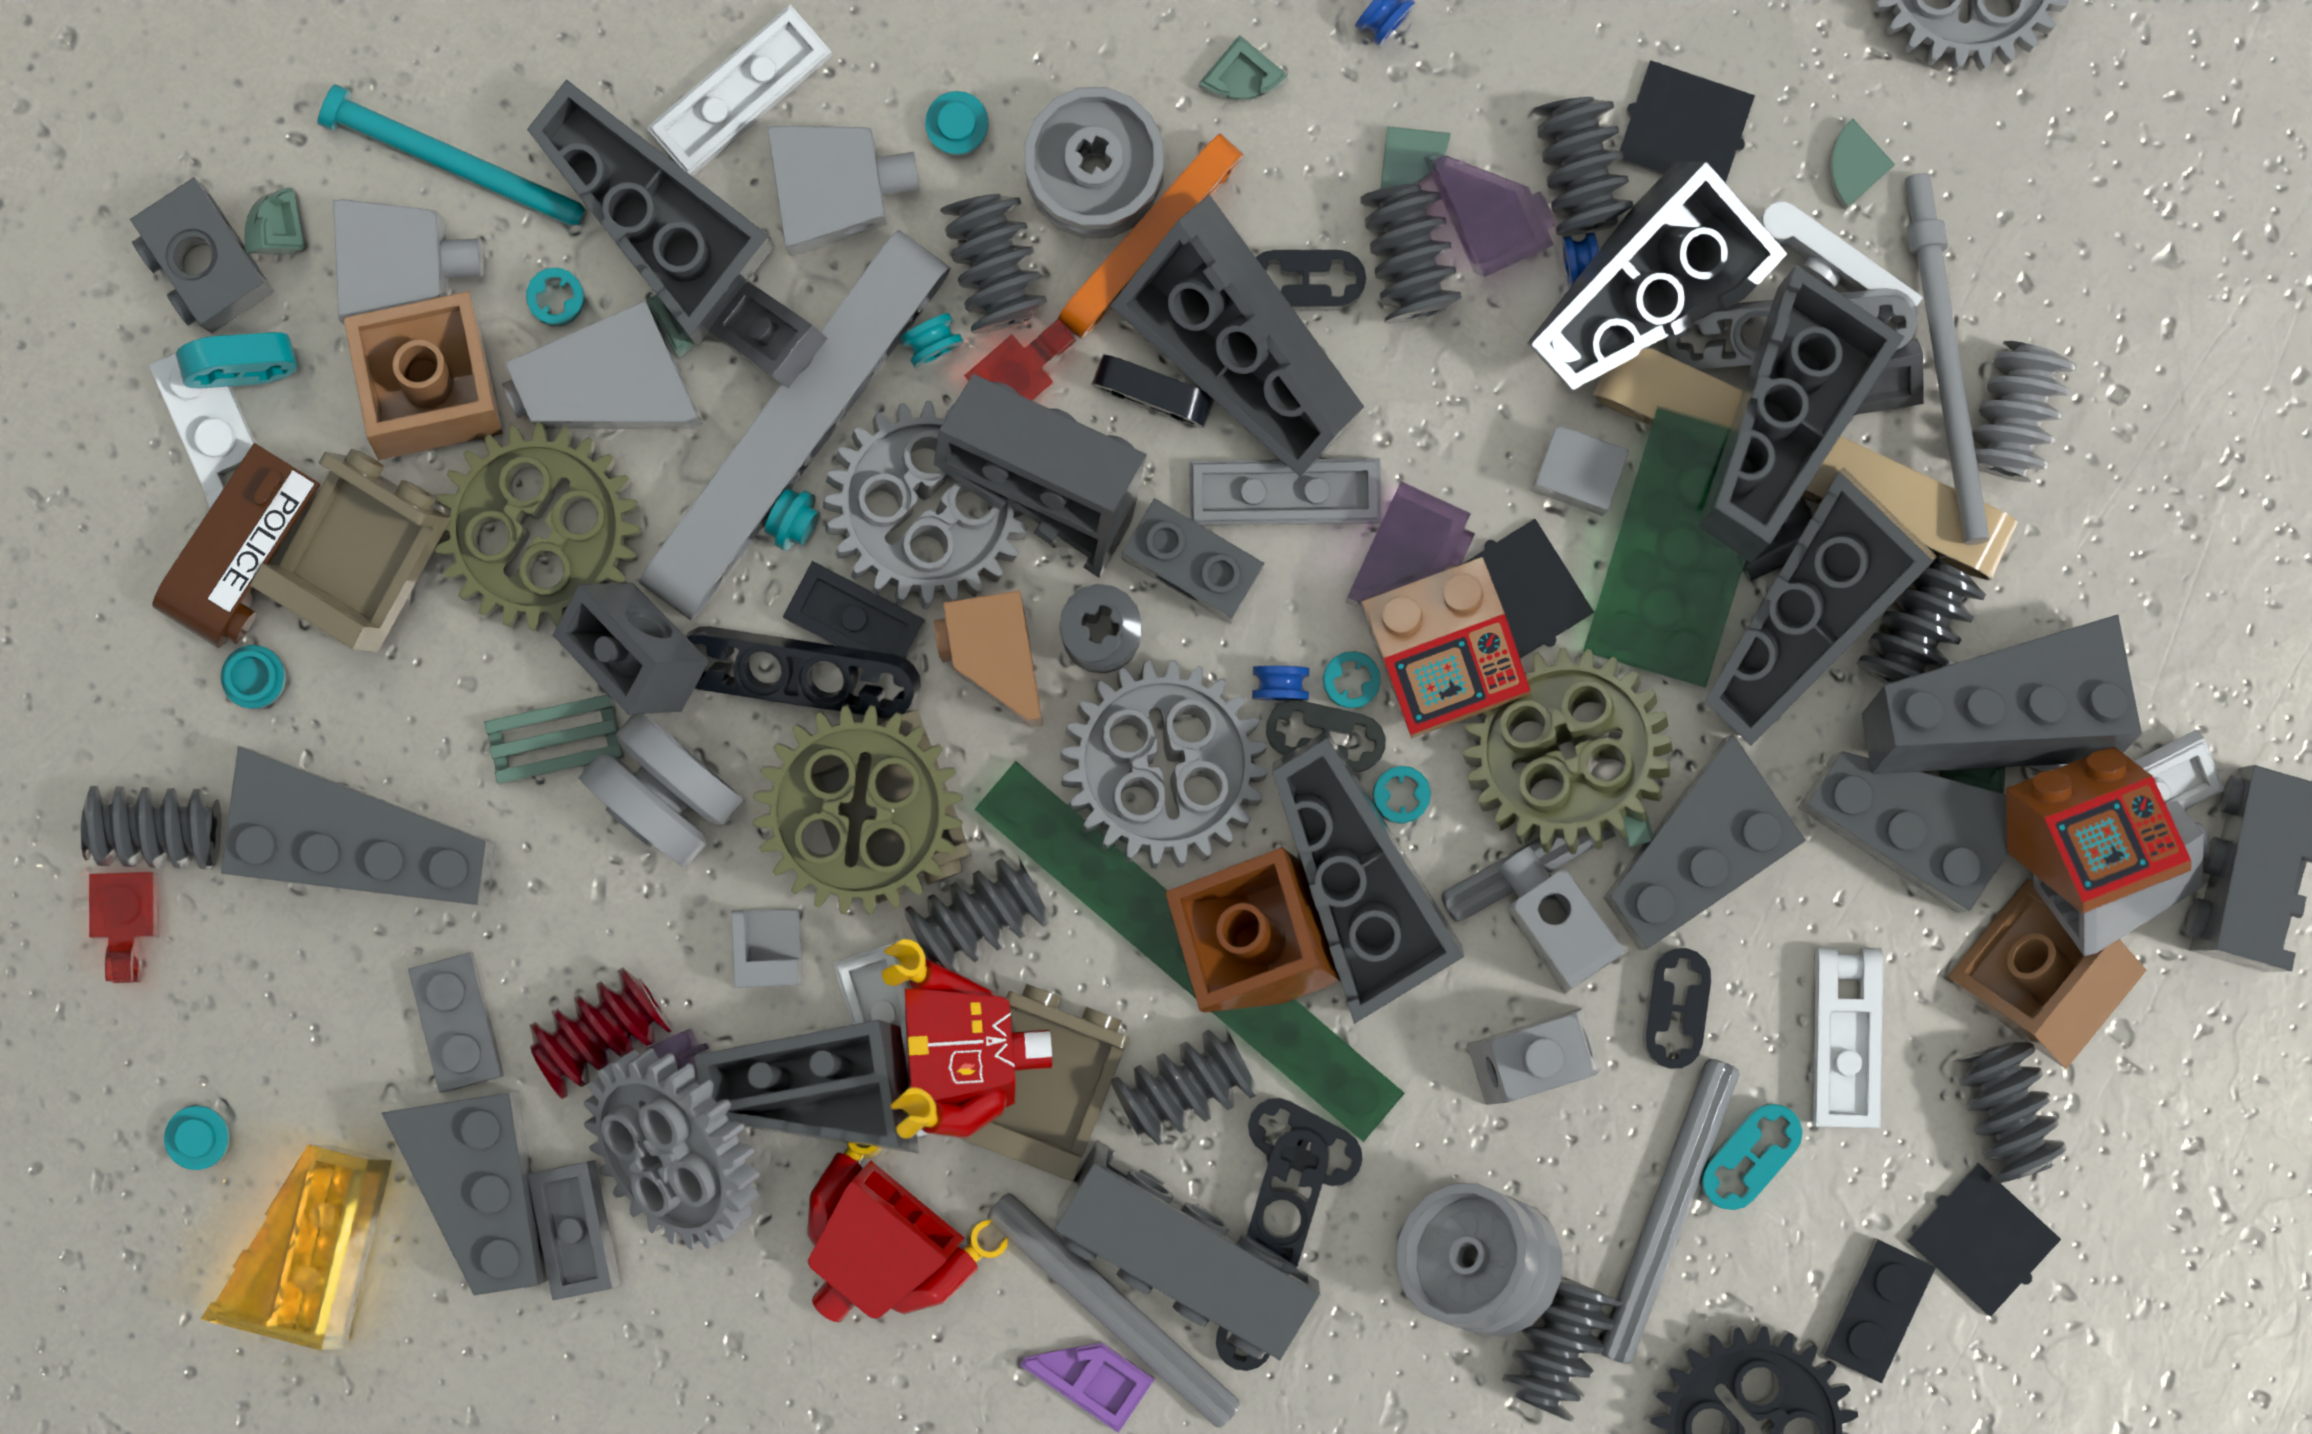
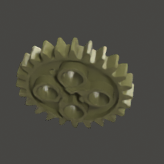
[434,423,642,632]
[1463,648,1673,854]
[753,705,963,915]

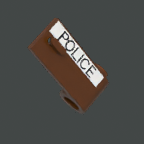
[152,443,320,648]

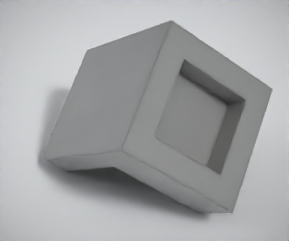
[1531,426,1629,516]
[731,909,803,988]

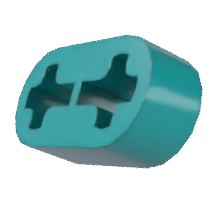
[175,332,298,389]
[1700,1103,1803,1210]

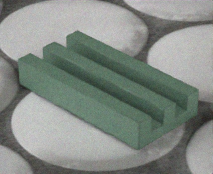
[484,694,624,784]

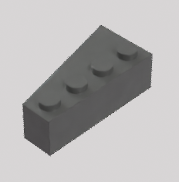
[527,79,775,346]
[1110,194,1364,477]
[1861,614,2142,774]
[1272,730,1464,1024]
[1055,1140,1320,1361]

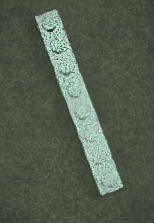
[974,761,1405,1142]

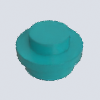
[925,91,989,155]
[764,488,820,551]
[221,645,286,709]
[164,1106,230,1170]

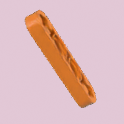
[1058,134,1245,339]

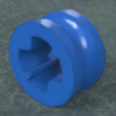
[1355,0,1416,47]
[1562,232,1599,288]
[1252,666,1309,701]

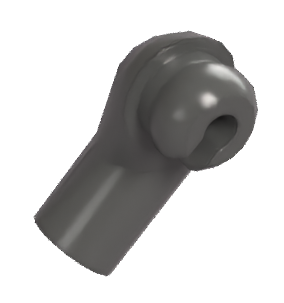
[1736,497,1812,582]

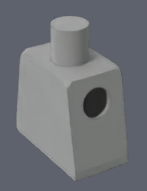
[767,126,920,256]
[333,199,484,325]
[1498,846,1625,994]
[1467,1008,1602,1105]

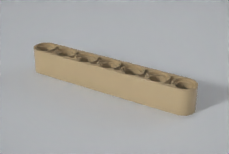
[1592,347,2017,581]

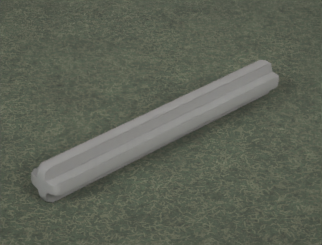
[1601,1059,1740,1364]
[987,1193,1240,1428]

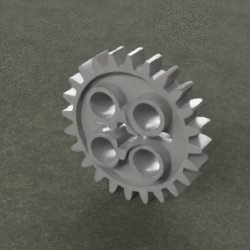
[1873,0,2069,72]
[823,401,1029,609]
[1060,660,1268,869]
[584,1048,760,1249]

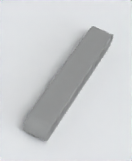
[639,230,951,620]

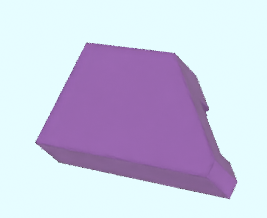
[1020,1342,1155,1433]

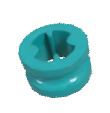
[526,268,585,327]
[899,313,964,368]
[1322,651,1381,708]
[1372,766,1431,824]

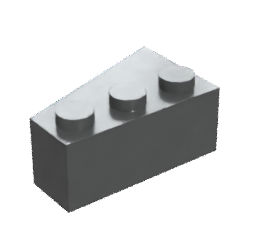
[933,373,1147,578]
[1603,734,1806,950]
[1797,751,2008,913]
[2185,765,2312,972]
[694,1020,920,1154]
[382,1091,547,1295]

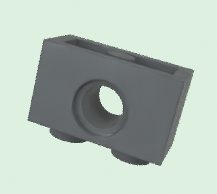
[130,177,275,334]
[1121,498,1265,624]
[552,583,709,715]

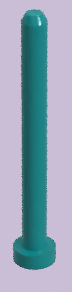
[317,84,586,226]

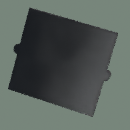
[1619,60,1755,184]
[1463,519,1594,659]
[1906,1163,2061,1317]

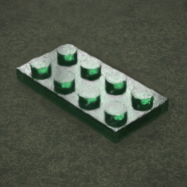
[1583,405,1746,688]

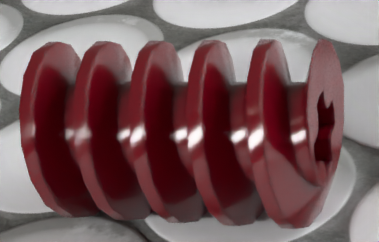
[530,968,673,1099]

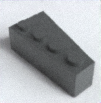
[1698,265,1904,563]
[1705,468,1937,746]
[221,746,496,906]

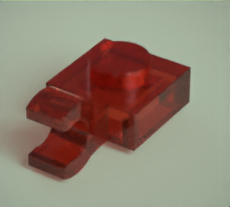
[964,319,1076,401]
[89,872,158,983]

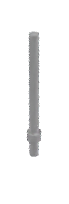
[1905,173,1990,545]

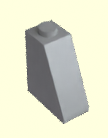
[502,301,703,429]
[2033,801,2210,956]

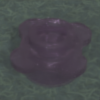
[645,1028,709,1071]

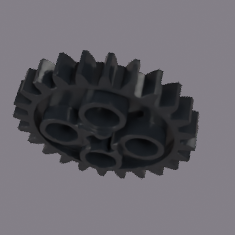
[1648,1324,1859,1434]

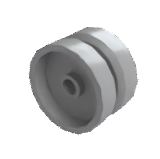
[1024,87,1164,239]
[578,714,745,869]
[1396,1183,1562,1337]

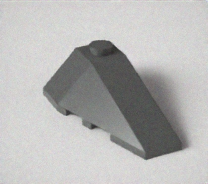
[1527,161,1787,390]

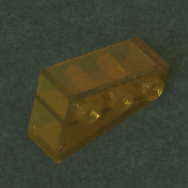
[201,1144,392,1351]

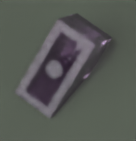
[1424,152,1555,277]
[1345,481,1475,607]

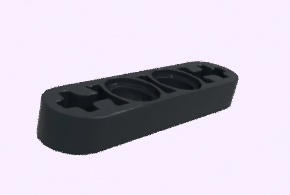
[685,626,921,718]
[1216,1126,1330,1371]

